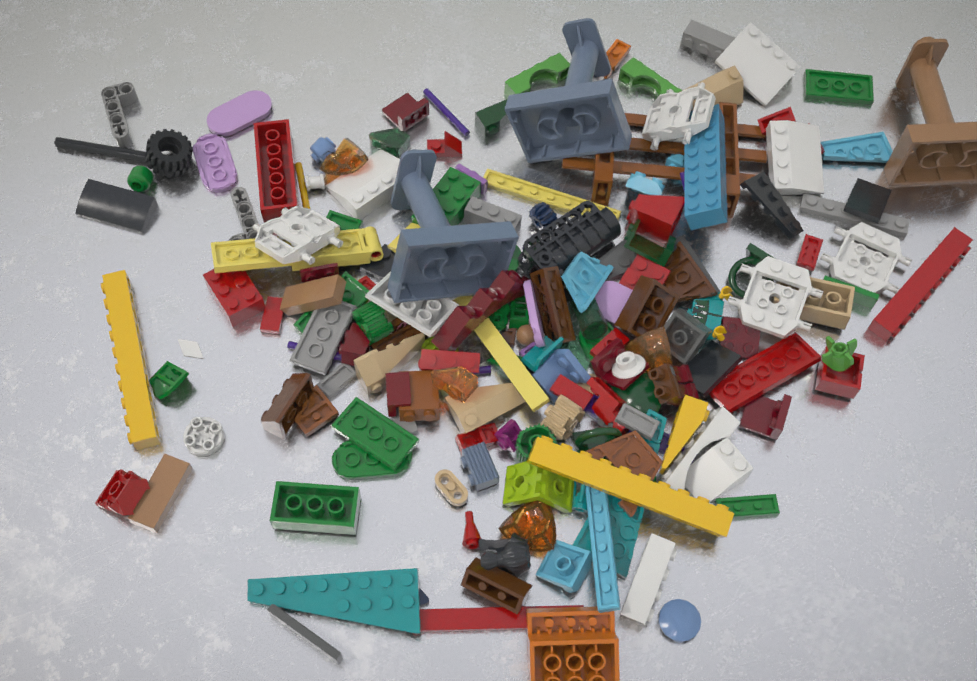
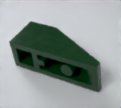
[475,99,509,138]

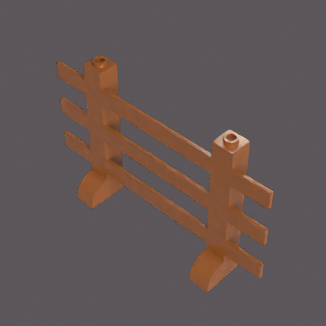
[562,102,767,218]

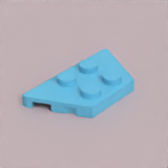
[561,252,614,313]

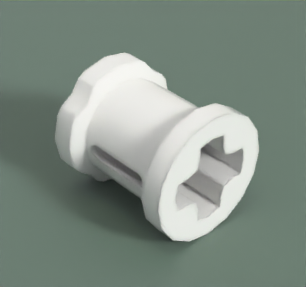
[305,174,325,192]

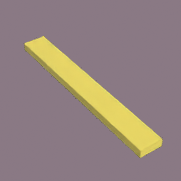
[483,168,621,220]
[452,295,550,412]

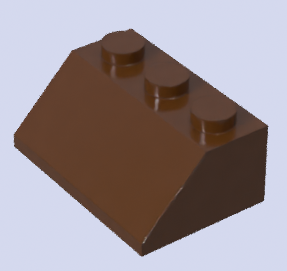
[614,275,680,346]
[261,373,314,439]

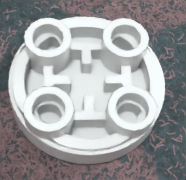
[183,417,225,456]

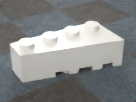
[620,533,677,625]

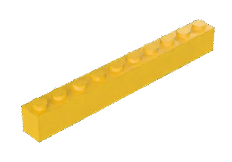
[101,270,161,450]
[527,436,734,538]

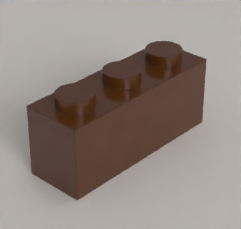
[461,557,533,614]

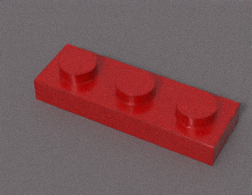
[420,349,480,373]

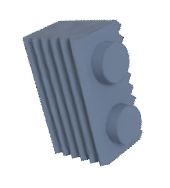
[460,442,500,491]

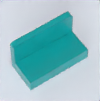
[521,336,564,372]

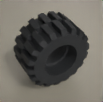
[145,129,193,178]

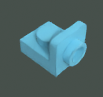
[665,154,685,168]

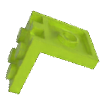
[503,461,574,514]

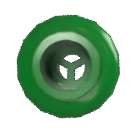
[127,166,154,192]

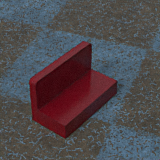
[385,372,411,417]

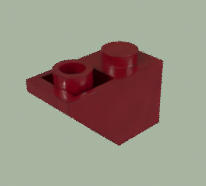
[339,323,369,366]

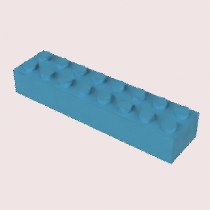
[684,104,727,230]

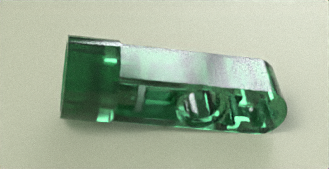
[565,285,608,340]

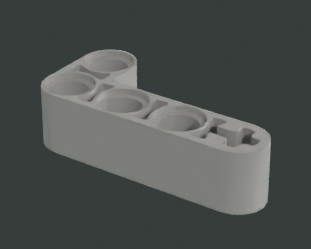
[101,82,138,148]
[229,187,258,241]

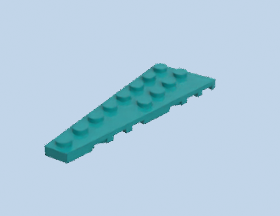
[573,409,667,579]
[247,568,421,634]

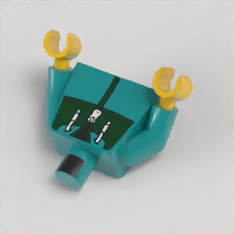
[680,286,733,341]

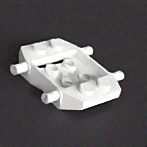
[642,82,716,151]
[253,206,343,265]
[820,222,912,294]
[727,256,823,338]

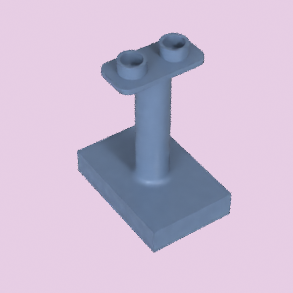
[505,18,632,163]
[387,149,519,303]

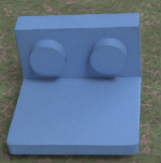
[532,349,591,403]

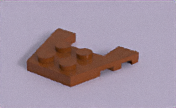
[585,430,663,517]

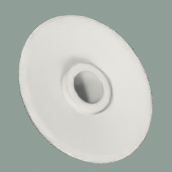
[612,351,646,379]

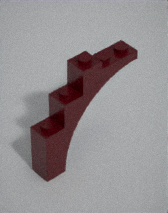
[431,270,530,351]

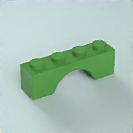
[504,52,570,96]
[618,57,682,96]

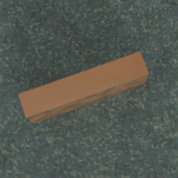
[280,275,346,316]
[128,453,193,533]

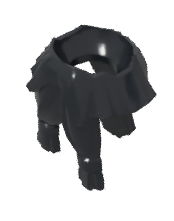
[479,532,531,579]

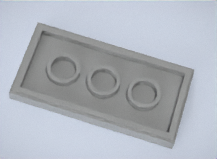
[289,301,357,375]

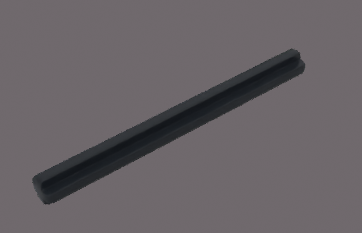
[54,137,146,162]

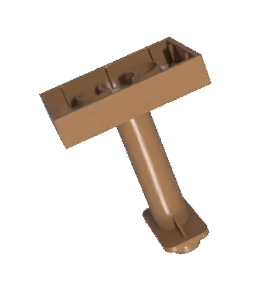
[884,37,977,186]

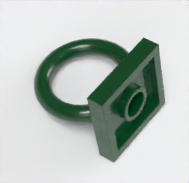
[728,243,776,298]
[572,427,622,460]

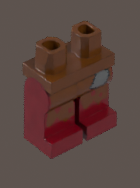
[648,363,700,406]

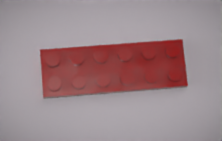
[709,332,821,413]

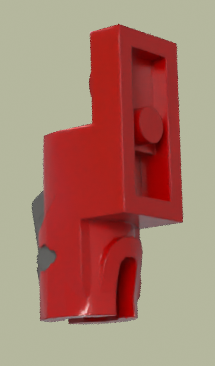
[587,377,629,436]

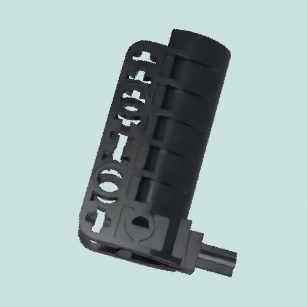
[517,201,621,303]

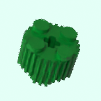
[352,301,394,345]
[516,423,557,463]

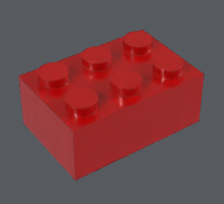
[203,269,265,327]

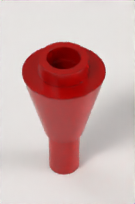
[462,511,482,549]

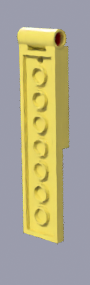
[211,226,383,273]

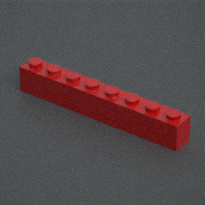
[867,227,973,342]

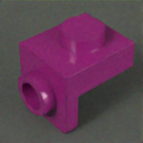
[494,419,522,453]

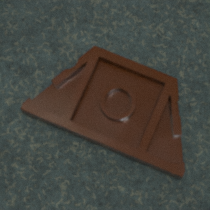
[664,241,718,302]

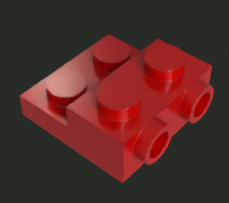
[619,254,671,290]

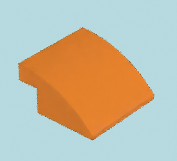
[526,606,620,681]

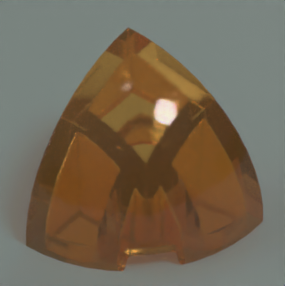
[319,138,368,176]
[625,327,672,373]
[498,500,556,552]

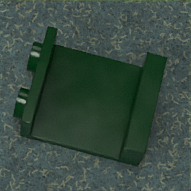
[623,219,676,267]

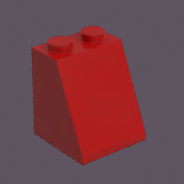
[626,194,685,244]

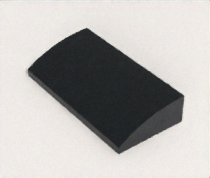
[75,179,158,234]

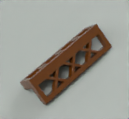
[530,266,576,343]

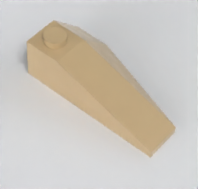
[679,66,743,110]
[354,333,425,395]
[444,383,526,433]

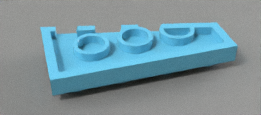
[821,132,893,163]

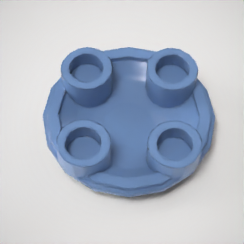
[658,599,701,643]

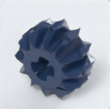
[529,202,558,231]

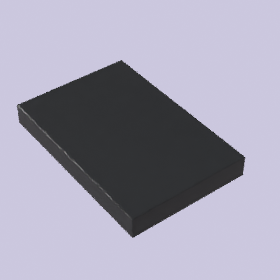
[843,178,892,224]
[687,340,742,398]

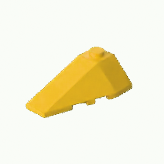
[659,395,710,475]

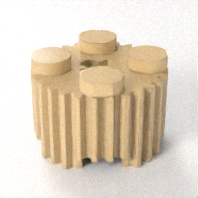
[540,394,585,441]

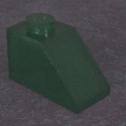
[369,128,411,159]

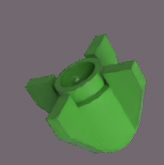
[822,336,857,371]

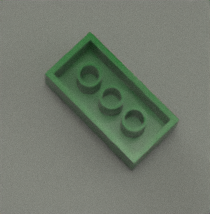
[411,167,481,226]
[270,481,361,535]

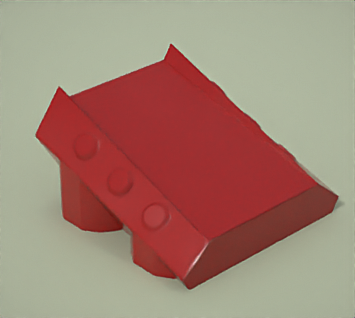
[95,469,150,516]

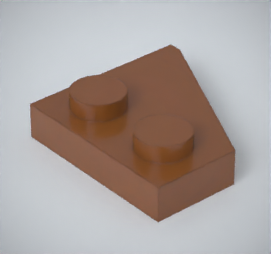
[294,385,339,437]

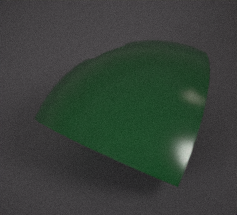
[611,373,661,414]

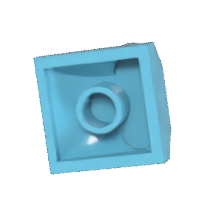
[626,171,665,196]
[535,539,592,593]

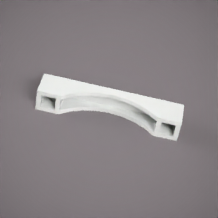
[661,406,740,491]

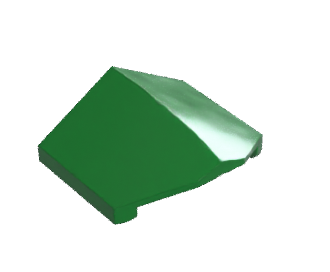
[149,361,189,400]

